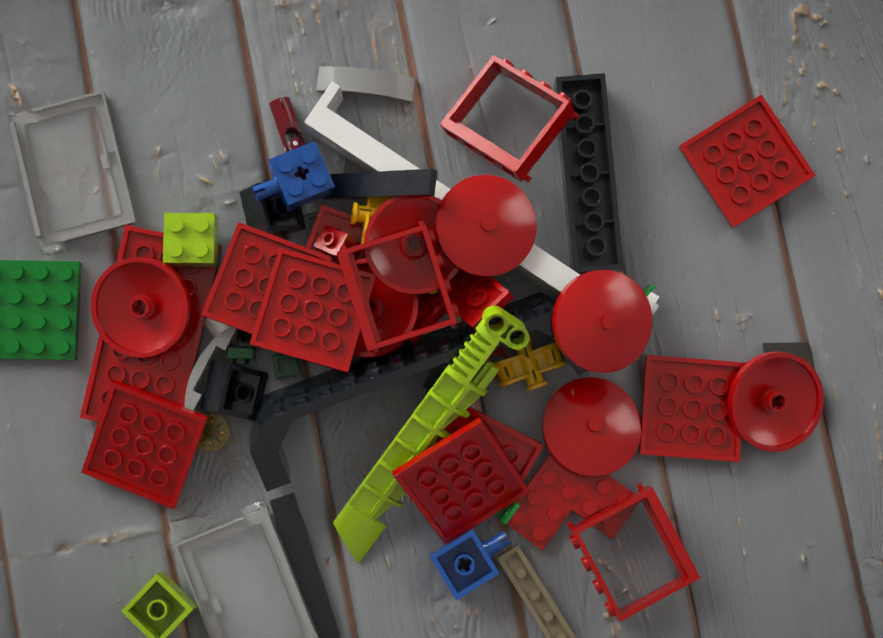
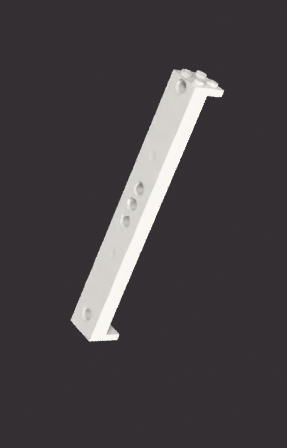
[304,81,659,316]

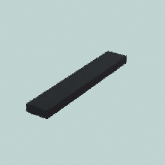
[321,169,438,200]
[270,492,341,638]

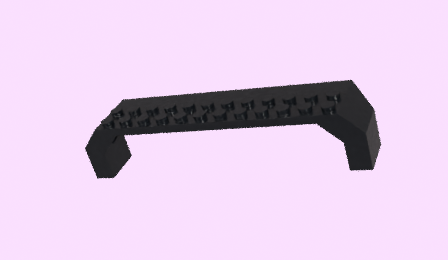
[250,292,587,492]

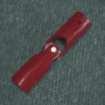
[269,97,306,180]

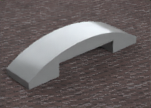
[316,66,415,103]
[185,327,238,412]

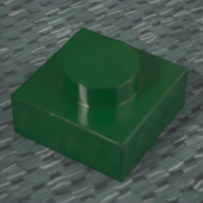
[228,348,256,365]

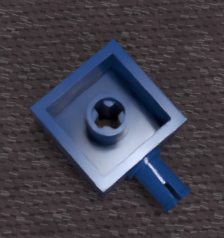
[252,141,335,211]
[429,528,511,600]

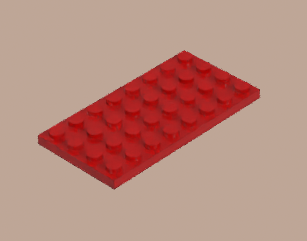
[80,225,223,422]

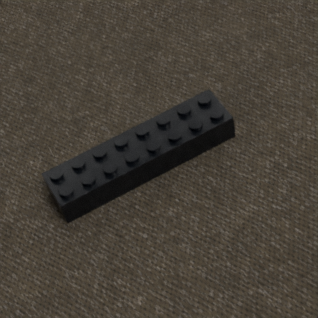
[554,73,624,275]

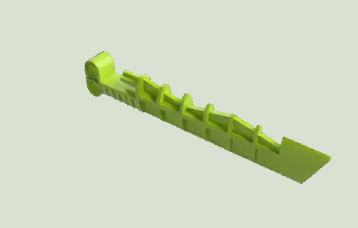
[333,306,530,563]

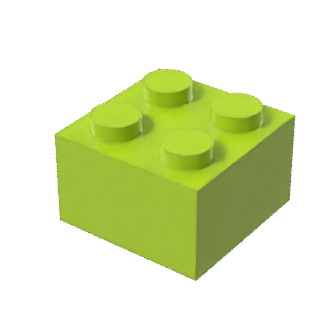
[163,213,219,267]
[121,571,197,638]

